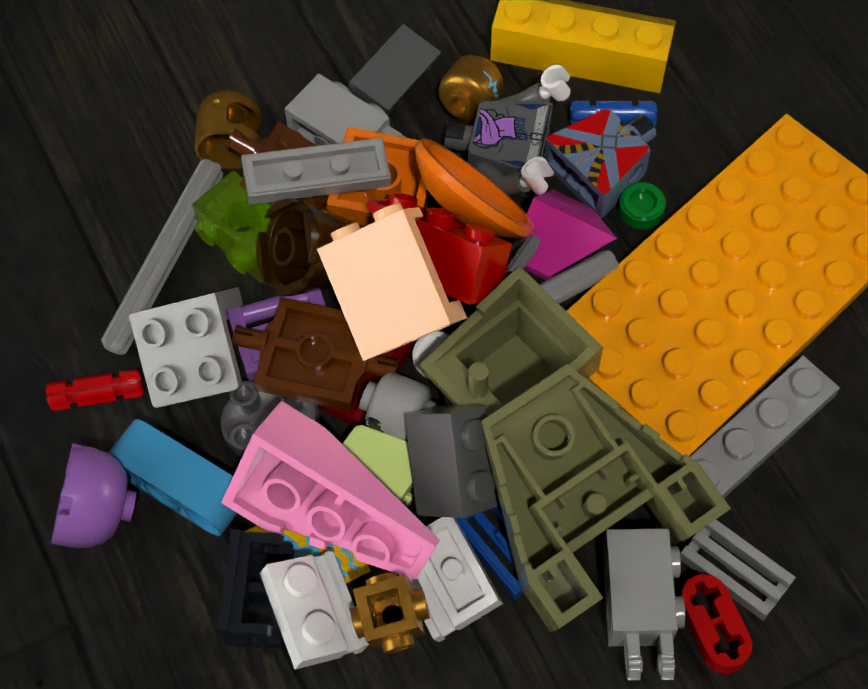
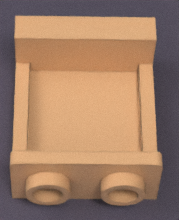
[317,203,467,361]

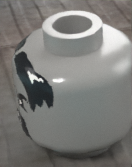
[359,372,437,442]

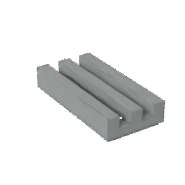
[680,520,796,621]

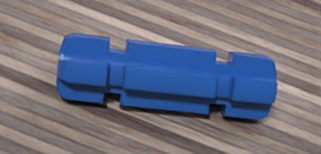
[569,100,657,126]

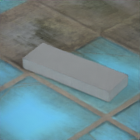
[241,138,391,205]

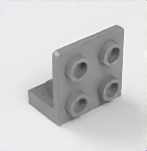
[128,287,243,408]

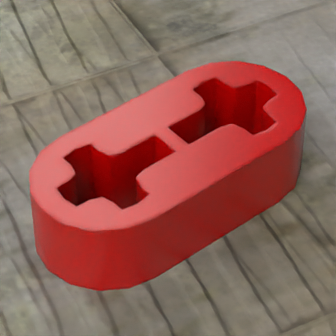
[680,574,753,675]

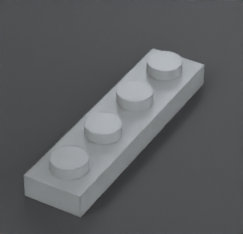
[691,356,840,498]

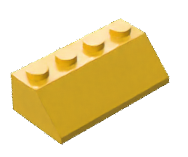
[490,0,676,93]

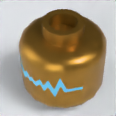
[438,54,504,122]

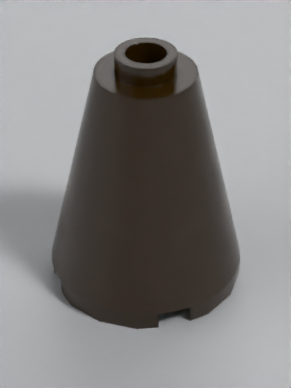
[256,198,365,296]

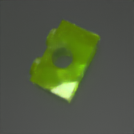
[192,170,272,283]

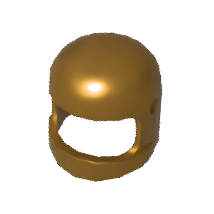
[194,89,262,169]

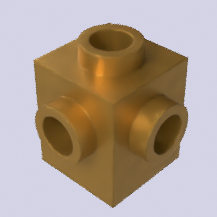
[350,572,431,654]

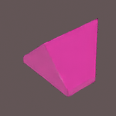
[515,189,617,280]

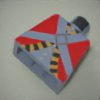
[544,109,656,219]

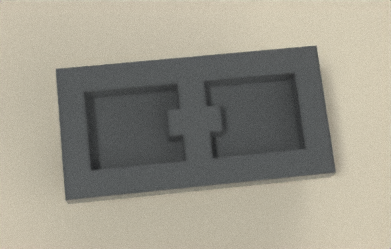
[348,24,441,116]

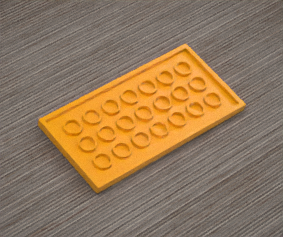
[566,113,868,457]

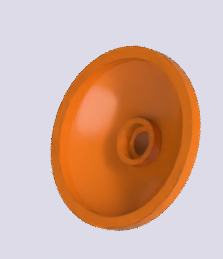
[415,138,535,239]

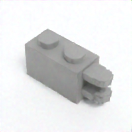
[284,73,406,146]
[602,529,685,680]

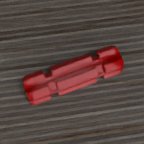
[46,369,144,411]

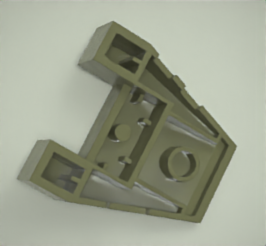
[481,364,731,632]

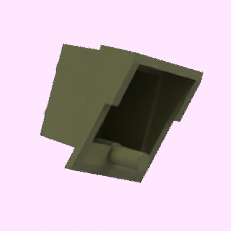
[419,267,603,417]

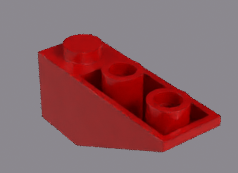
[367,193,512,305]

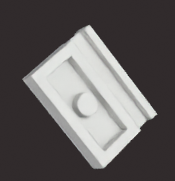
[399,517,503,642]
[260,550,369,670]

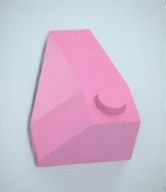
[221,401,440,580]

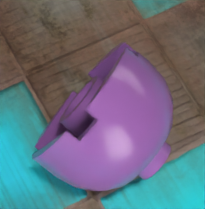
[51,444,137,548]

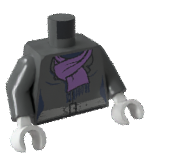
[444,64,571,198]

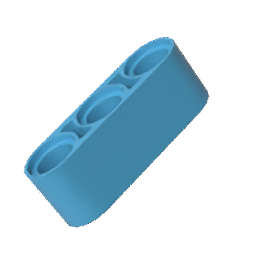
[108,419,237,536]

